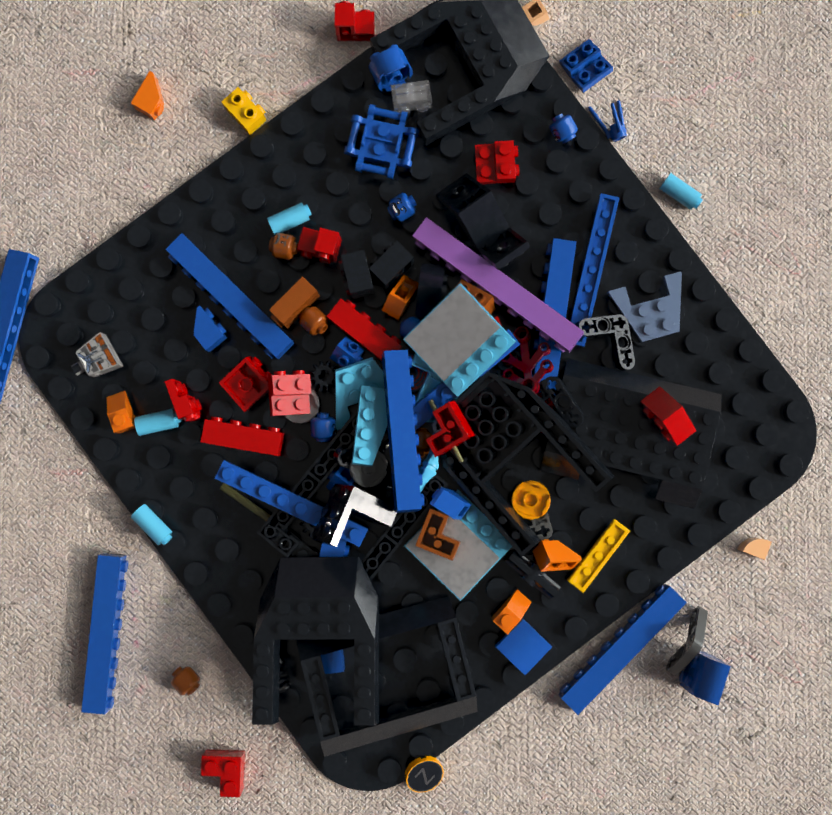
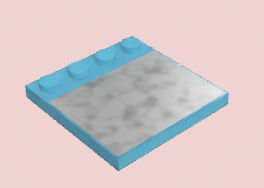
[403,283,516,397]
[404,490,512,601]

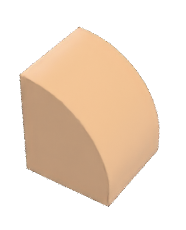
[522,0,549,26]
[737,538,772,560]

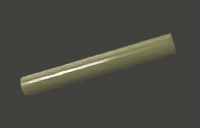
[220,483,271,521]

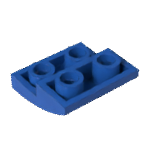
[559,39,613,93]
[495,618,552,675]

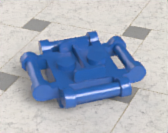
[344,104,419,179]

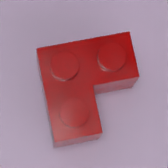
[335,1,375,41]
[297,227,342,264]
[641,386,696,446]
[426,401,475,457]
[201,749,245,797]

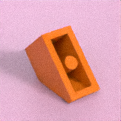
[131,71,164,120]
[382,275,419,320]
[106,391,135,434]
[532,539,582,572]
[491,589,532,635]

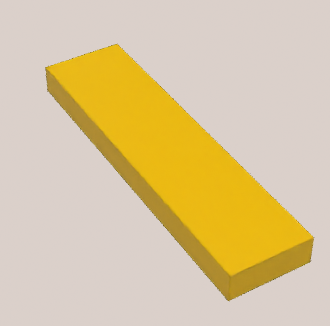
[567,519,630,593]

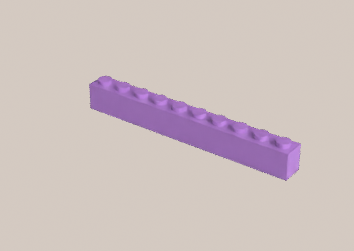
[413,217,584,353]

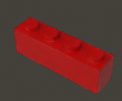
[326,299,402,361]
[201,416,284,456]

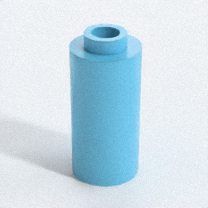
[659,173,703,210]
[267,202,312,235]
[134,408,181,436]
[130,504,172,545]

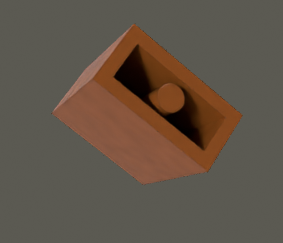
[269,277,320,329]

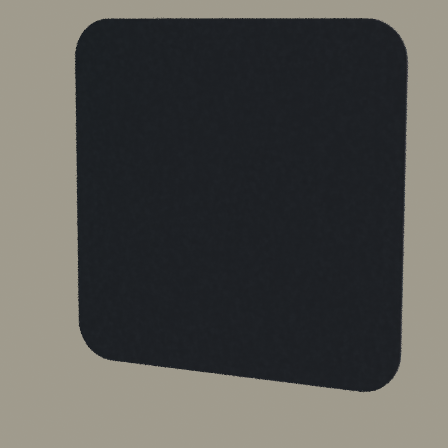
[19,0,817,791]

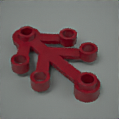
[501,326,554,394]

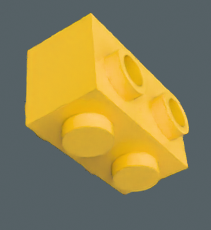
[221,87,266,135]

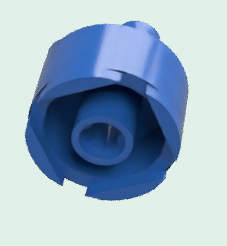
[368,45,413,91]

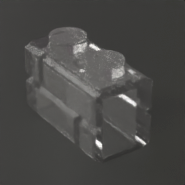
[391,80,432,113]

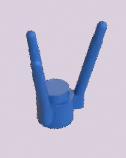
[588,100,627,142]

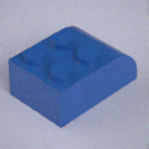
[679,651,731,706]

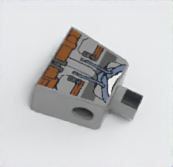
[71,332,123,377]

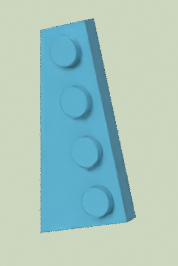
[351,385,387,467]

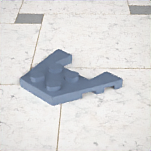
[607,271,682,343]

